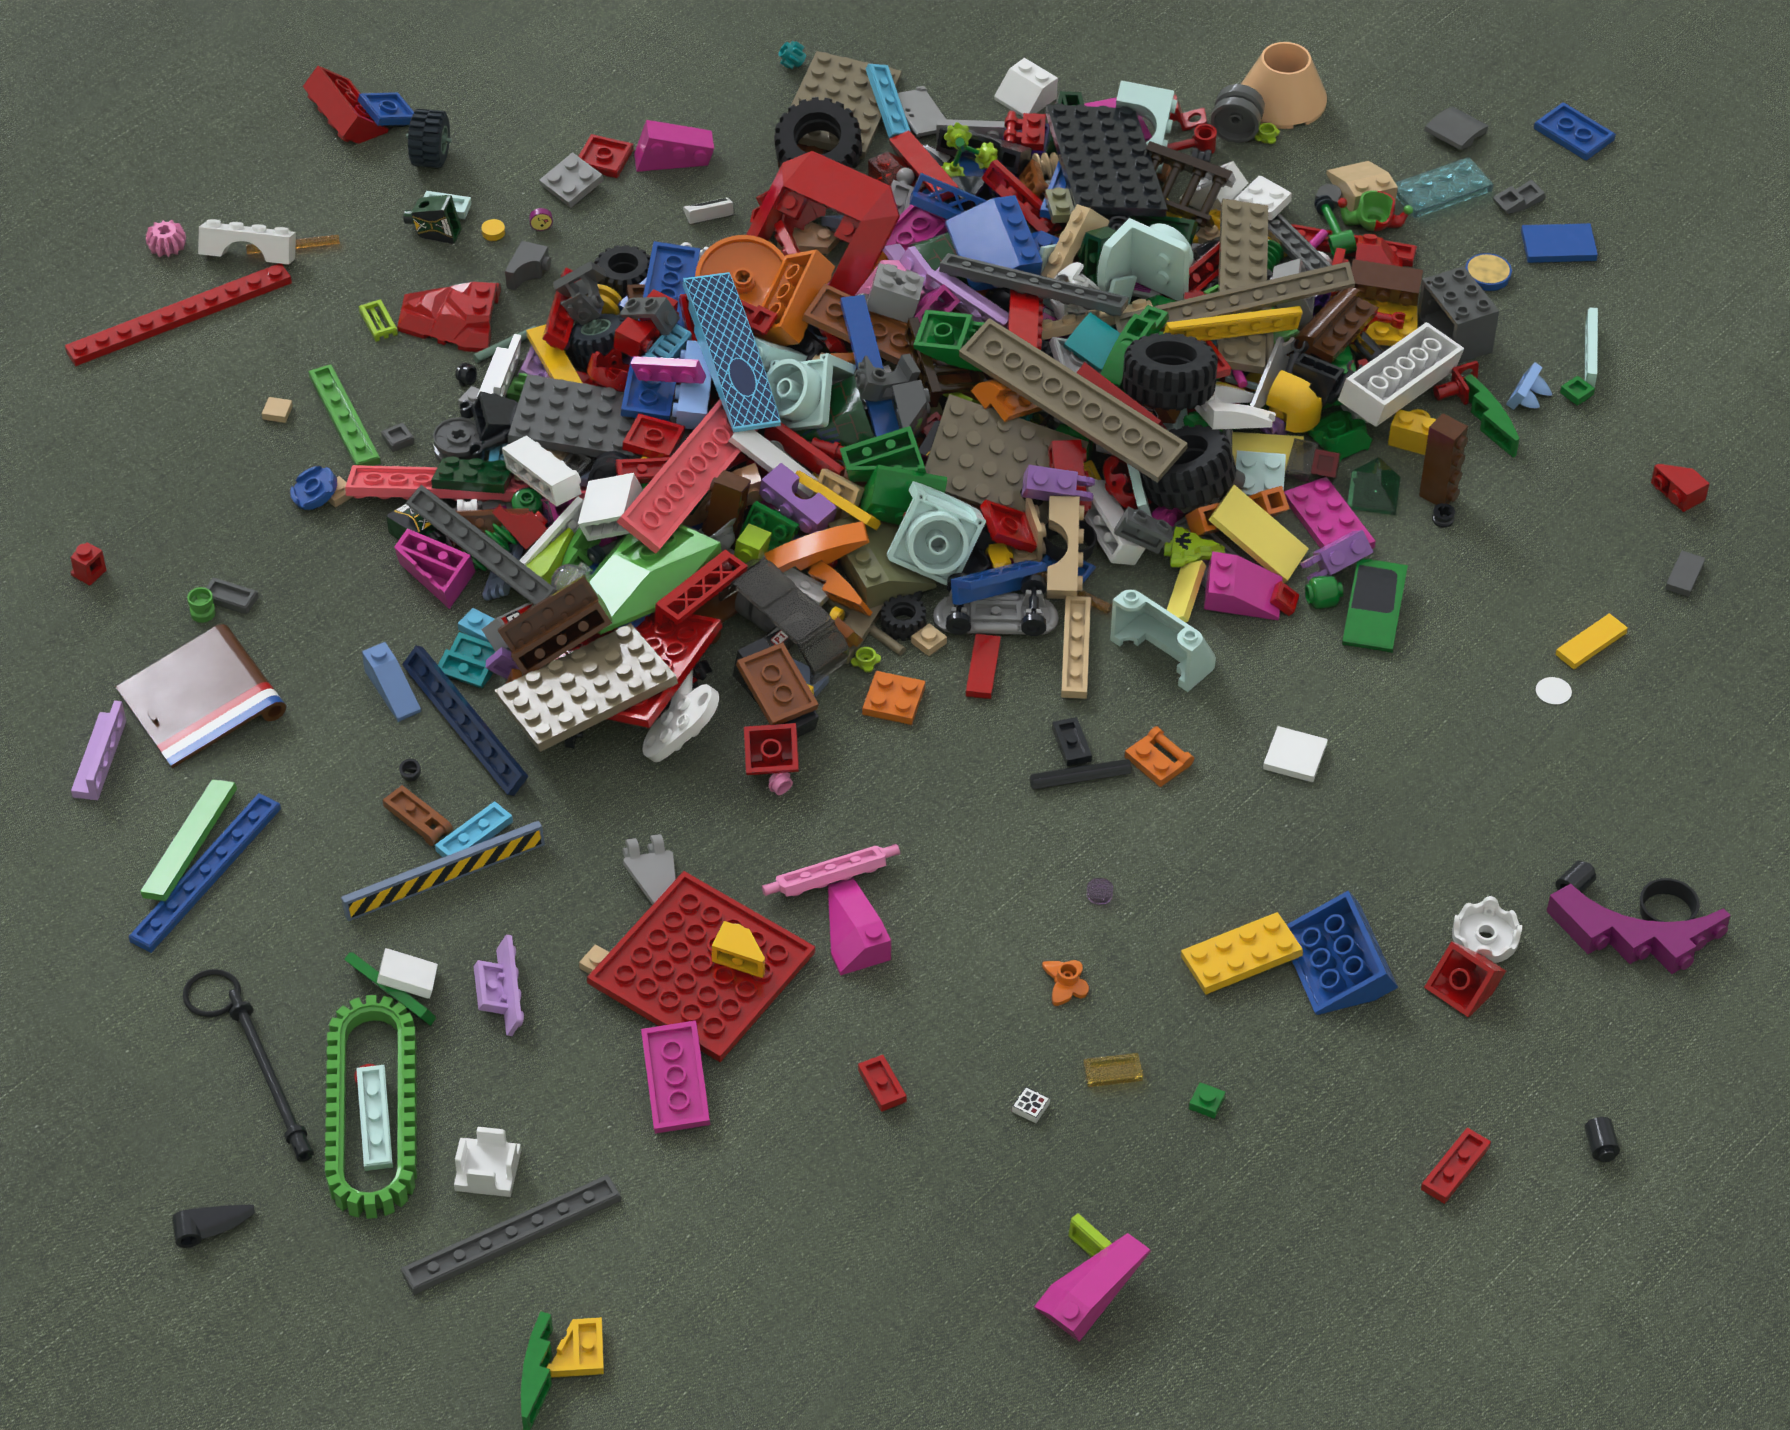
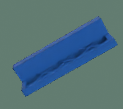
[910,173,987,220]
[951,560,1047,605]

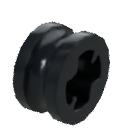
[1432,503,1455,528]

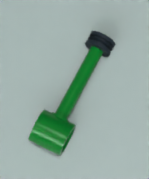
[1314,195,1357,258]

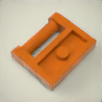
[1124,726,1195,787]

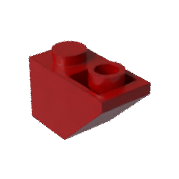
[1651,464,1709,512]

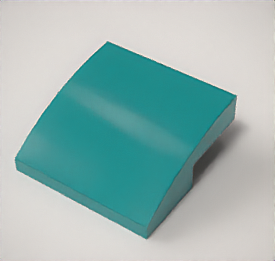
[1063,312,1121,372]
[438,632,495,688]

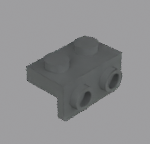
[1114,506,1172,554]

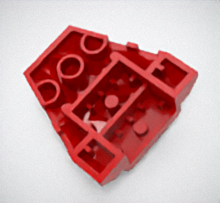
[397,282,501,352]

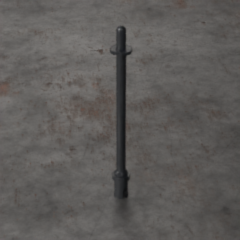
[228,989,314,1162]

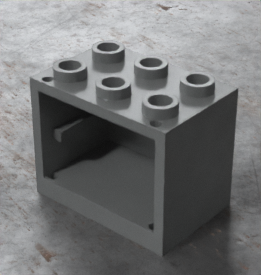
[1417,266,1499,363]

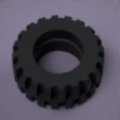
[774,97,862,169]
[1122,333,1218,411]
[1139,425,1237,510]

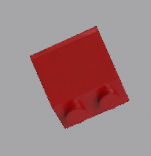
[744,723,799,775]

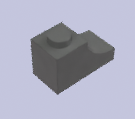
[505,241,551,290]

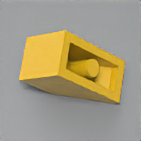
[712,921,765,978]

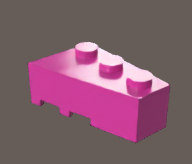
[634,120,714,172]
[394,528,476,609]

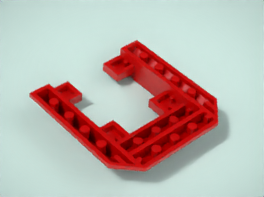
[746,151,900,296]

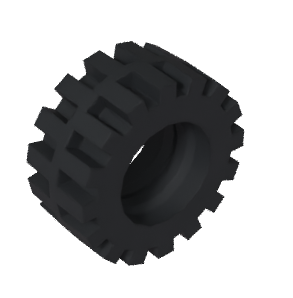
[881,595,926,641]

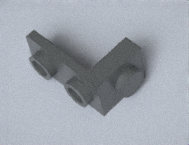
[620,297,680,335]

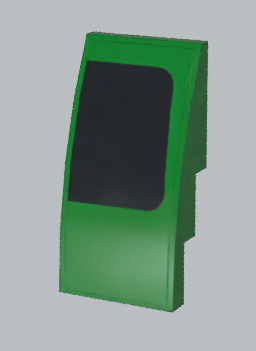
[1342,558,1408,653]

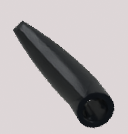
[172,1205,255,1248]

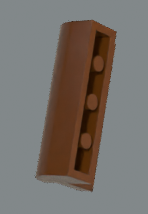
[1286,287,1379,363]
[498,574,612,675]

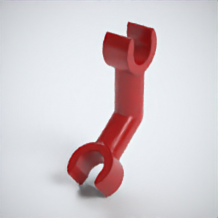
[1360,312,1406,333]

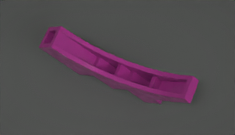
[1546,884,1731,974]

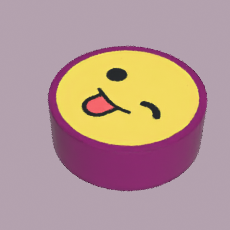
[529,208,553,231]

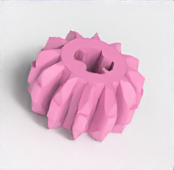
[146,220,186,257]

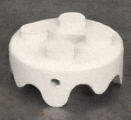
[1452,896,1522,963]

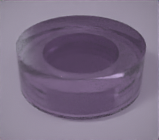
[1086,878,1114,905]

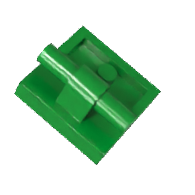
[735,501,801,551]

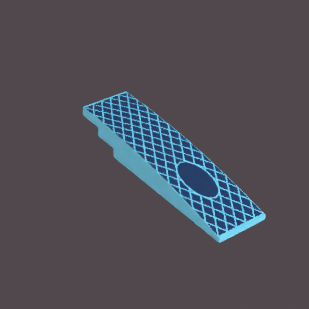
[683,272,781,433]

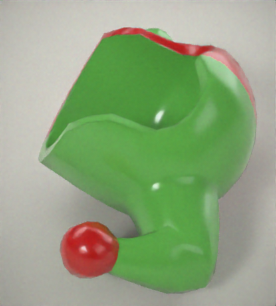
[1337,191,1413,231]

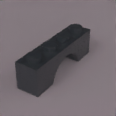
[936,125,1032,174]

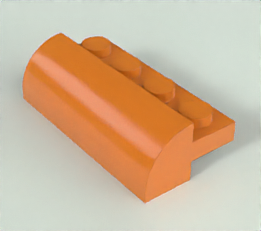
[971,379,1043,422]

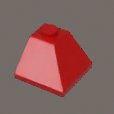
[1355,234,1403,267]
[1424,941,1506,1017]

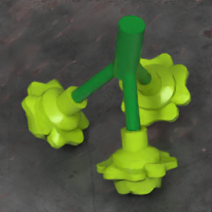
[941,122,998,178]

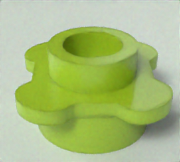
[1254,123,1280,144]
[851,647,881,672]

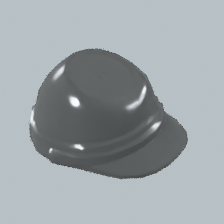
[710,518,736,552]

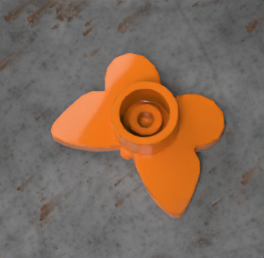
[1042,960,1089,1006]

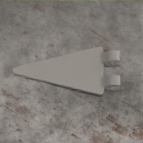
[1250,337,1295,409]
[622,834,676,905]

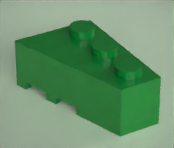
[840,426,926,482]

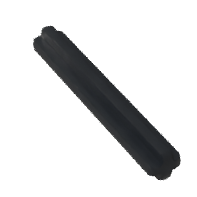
[1030,759,1132,789]

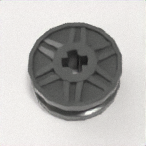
[433,417,485,462]

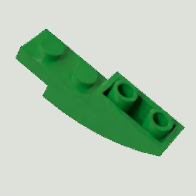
[1101,305,1169,389]

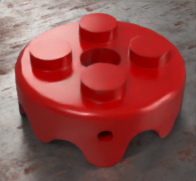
[587,348,630,392]
[1103,455,1153,510]

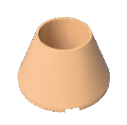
[1241,42,1327,129]

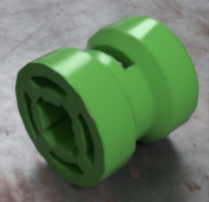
[187,587,216,623]

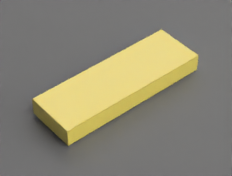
[1167,560,1206,622]

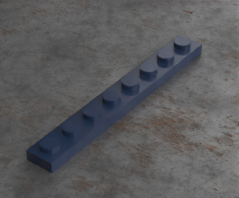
[402,645,529,796]

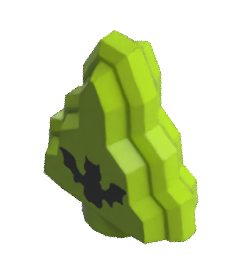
[1164,526,1225,568]

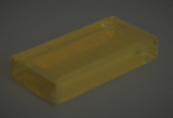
[1083,1053,1143,1087]

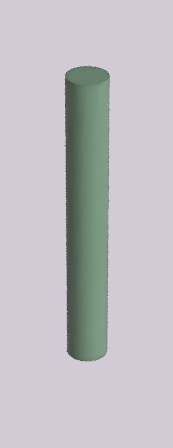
[473,326,536,363]

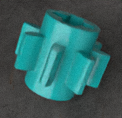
[778,41,806,69]

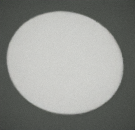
[1536,677,1572,704]

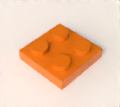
[862,671,925,725]

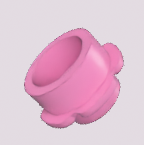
[768,772,793,795]

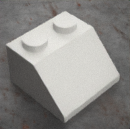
[994,58,1058,117]
[1180,161,1248,211]

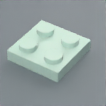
[1236,450,1286,496]

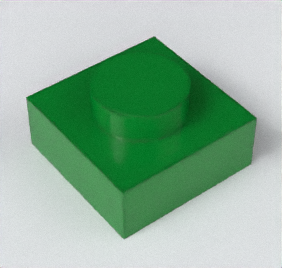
[1560,375,1595,406]
[1189,1082,1226,1119]

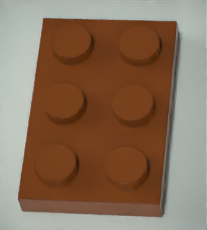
[736,642,819,725]

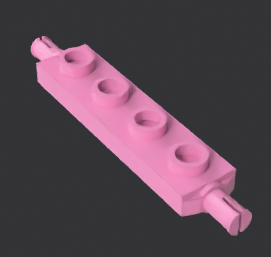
[762,844,900,897]

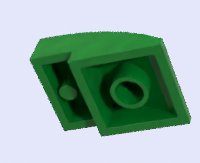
[913,310,985,372]

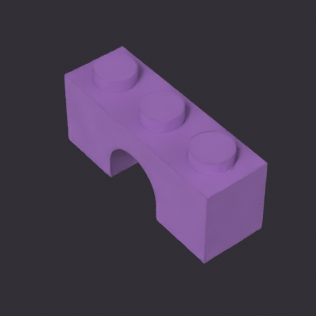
[759,463,837,534]

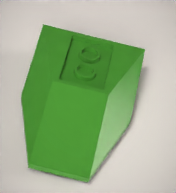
[588,524,722,634]

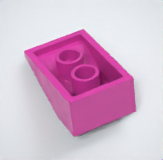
[1204,551,1283,620]

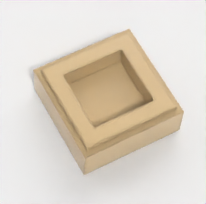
[262,397,293,423]

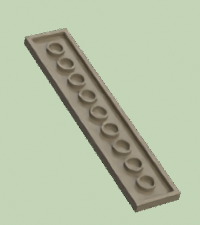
[1216,198,1268,374]
[959,318,1188,483]

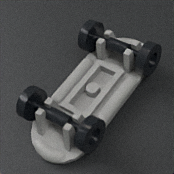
[933,573,1059,636]

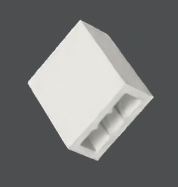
[578,473,643,541]

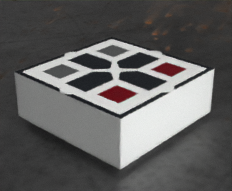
[1012,1087,1050,1123]

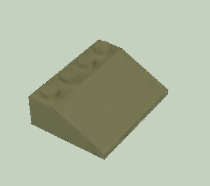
[828,516,936,608]

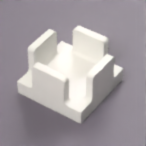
[454,1127,521,1197]

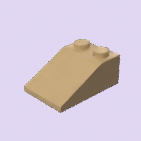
[1326,161,1398,212]

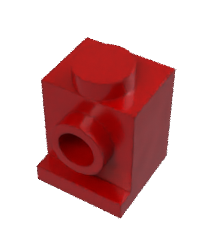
[70,542,107,586]

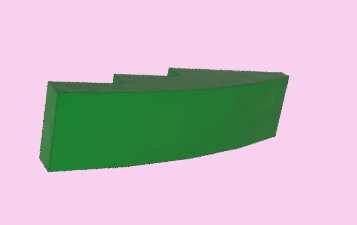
[1464,374,1519,458]
[521,1311,553,1430]

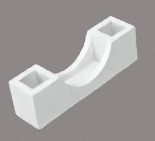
[198,219,296,264]

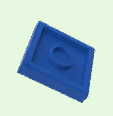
[358,92,414,126]

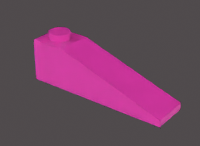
[828,877,891,976]
[1034,1233,1151,1342]

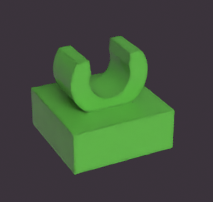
[507,372,527,402]

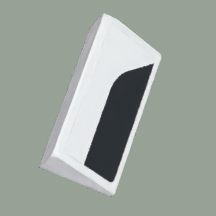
[683,198,734,224]

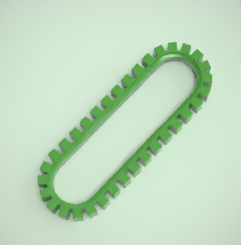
[325,995,417,1219]

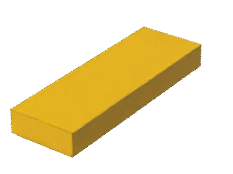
[1556,613,1628,670]

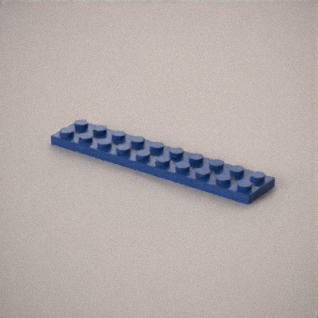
[621,241,700,421]

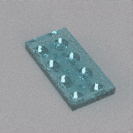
[1396,157,1493,218]

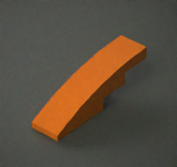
[764,521,870,574]
[805,560,873,616]

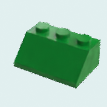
[861,465,947,525]

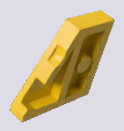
[547,1317,604,1378]

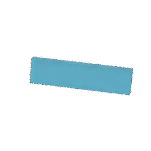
[865,64,911,139]

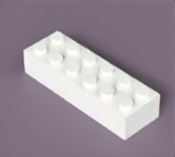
[1338,322,1464,427]

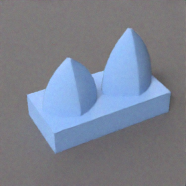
[1506,362,1552,410]

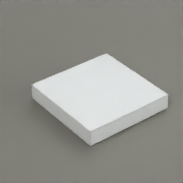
[1263,726,1328,782]
[377,948,438,999]

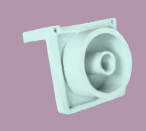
[1097,218,1193,301]
[766,353,856,431]
[887,481,986,585]

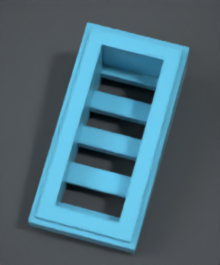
[643,324,692,359]

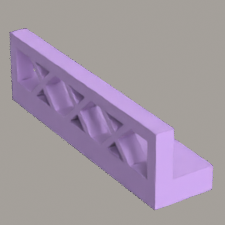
[925,267,1008,329]
[71,700,126,800]

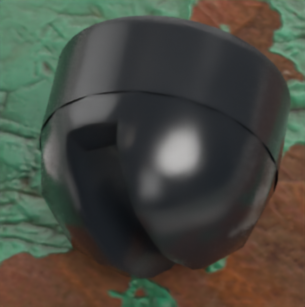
[399,759,421,782]

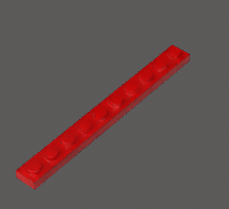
[65,263,292,366]

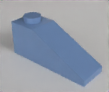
[362,642,421,722]

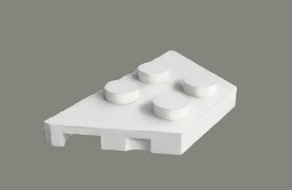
[1234,176,1292,220]

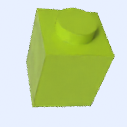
[734,523,771,568]

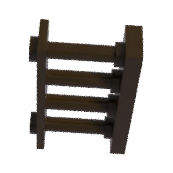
[1146,141,1236,228]
[905,317,988,407]

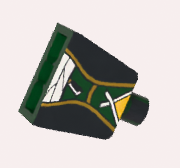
[403,195,462,244]
[386,504,445,544]

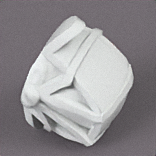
[1050,262,1100,320]

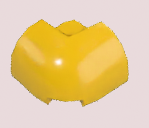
[1266,370,1322,433]

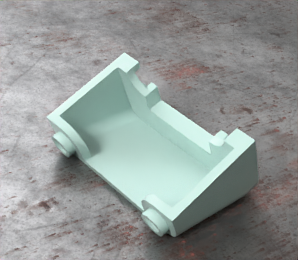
[1110,590,1216,692]

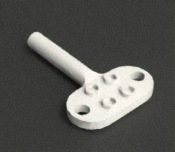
[642,669,719,762]

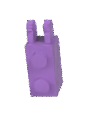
[1021,465,1095,502]
[1300,530,1373,581]

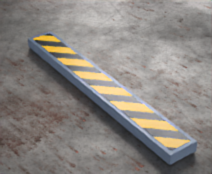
[341,821,545,921]

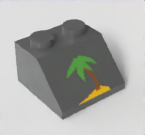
[892,380,931,440]

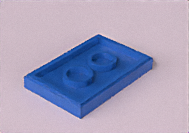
[1534,102,1616,161]
[1521,223,1598,263]

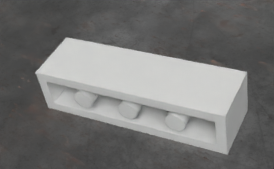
[502,436,582,506]
[1084,479,1146,565]

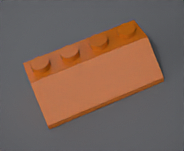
[752,249,835,346]

